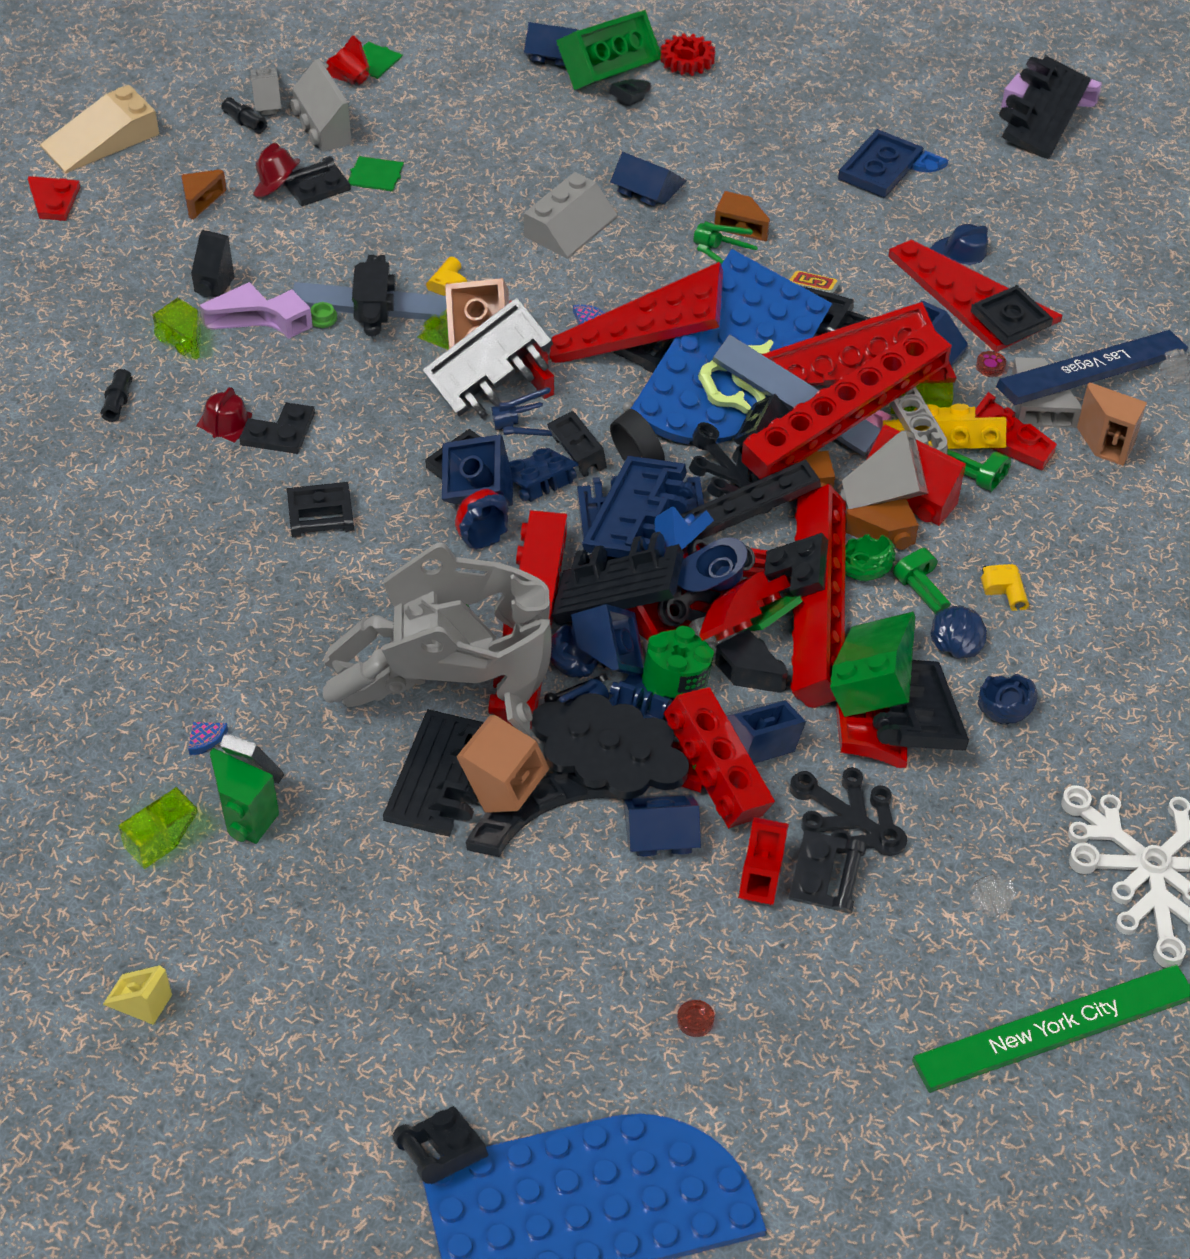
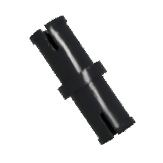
[221,97,267,134]
[100,369,133,422]

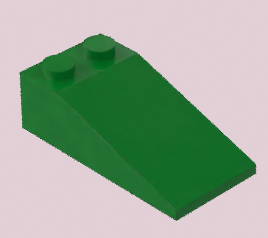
[556,10,661,90]
[830,611,916,717]

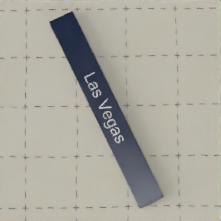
[996,330,1189,405]

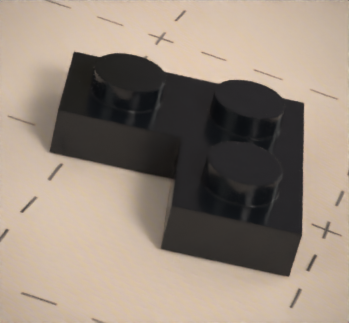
[239,402,315,454]
[764,533,828,597]

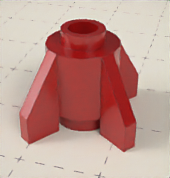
[326,35,370,85]

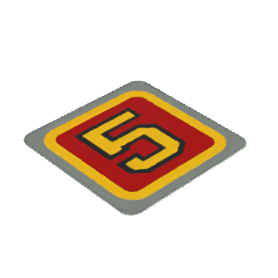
[787,269,842,293]

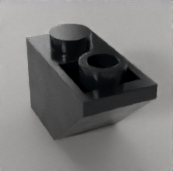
[715,629,788,693]

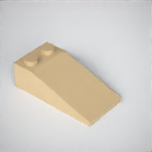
[40,85,159,173]

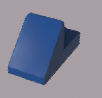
[655,507,714,555]

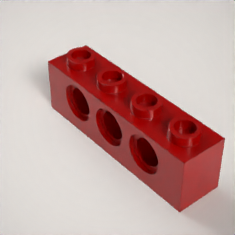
[664,687,775,829]

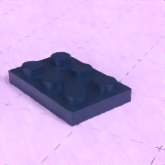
[838,129,924,198]

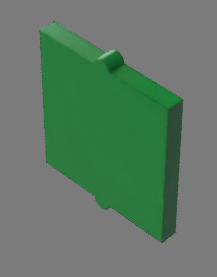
[363,41,403,79]
[348,156,404,192]
[737,596,803,633]

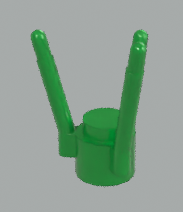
[693,221,758,264]

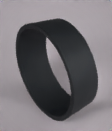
[610,409,665,461]

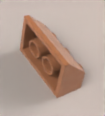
[445,278,514,368]

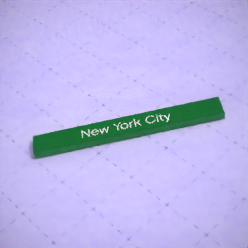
[912,964,1190,1093]

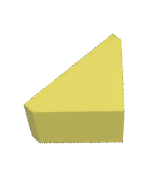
[103,965,172,1025]

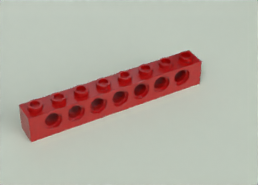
[742,324,952,479]

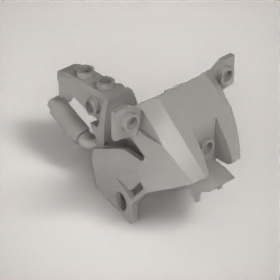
[323,543,552,736]

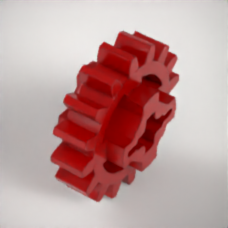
[660,33,715,76]

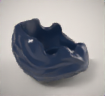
[931,605,987,659]
[550,625,598,678]
[978,673,1038,725]

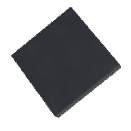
[971,285,1053,346]

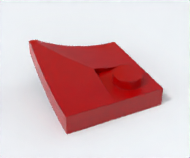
[836,703,907,768]

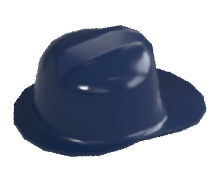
[930,224,988,266]
[677,537,748,592]

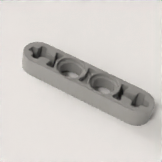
[890,386,948,454]

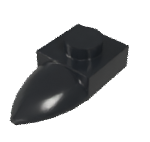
[609,79,651,106]

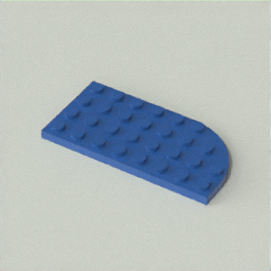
[631,249,832,444]
[423,1114,767,1259]

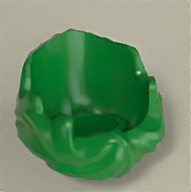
[845,534,896,581]

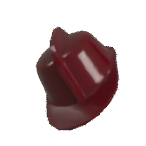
[253,143,300,198]
[196,387,252,443]

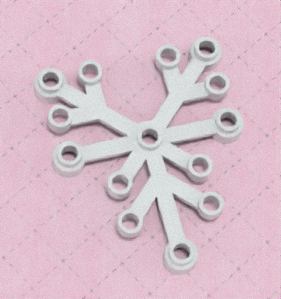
[1061,785,1190,968]

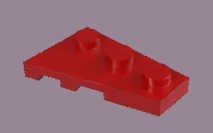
[975,392,1057,470]

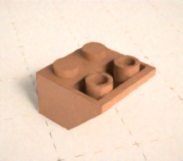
[1077,382,1147,466]
[457,715,550,813]

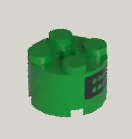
[642,626,714,698]

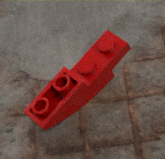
[699,571,790,641]

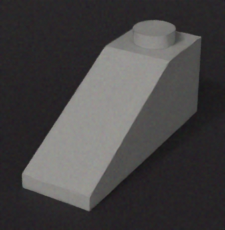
[250,67,282,115]

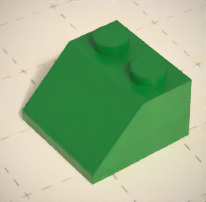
[210,748,279,844]

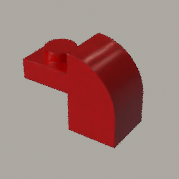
[738,817,789,905]

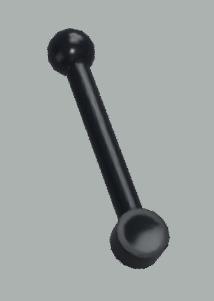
[544,673,608,703]

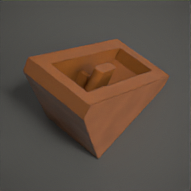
[181,169,227,220]

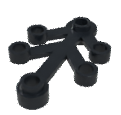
[689,422,772,514]
[657,539,755,627]
[790,767,907,856]

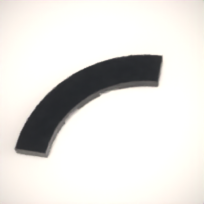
[465,772,633,857]

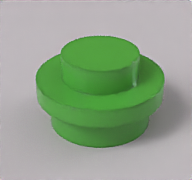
[311,302,337,328]

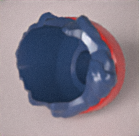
[455,489,509,549]

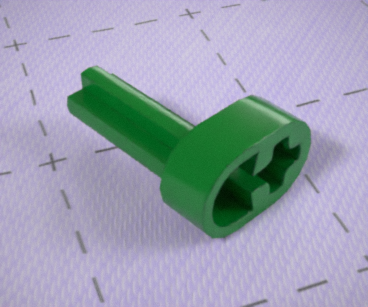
[947,449,1011,492]
[893,548,951,615]

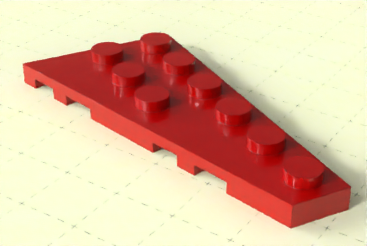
[888,239,1063,353]
[549,261,723,363]
[762,302,957,386]

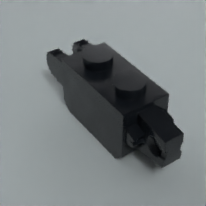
[352,254,396,337]

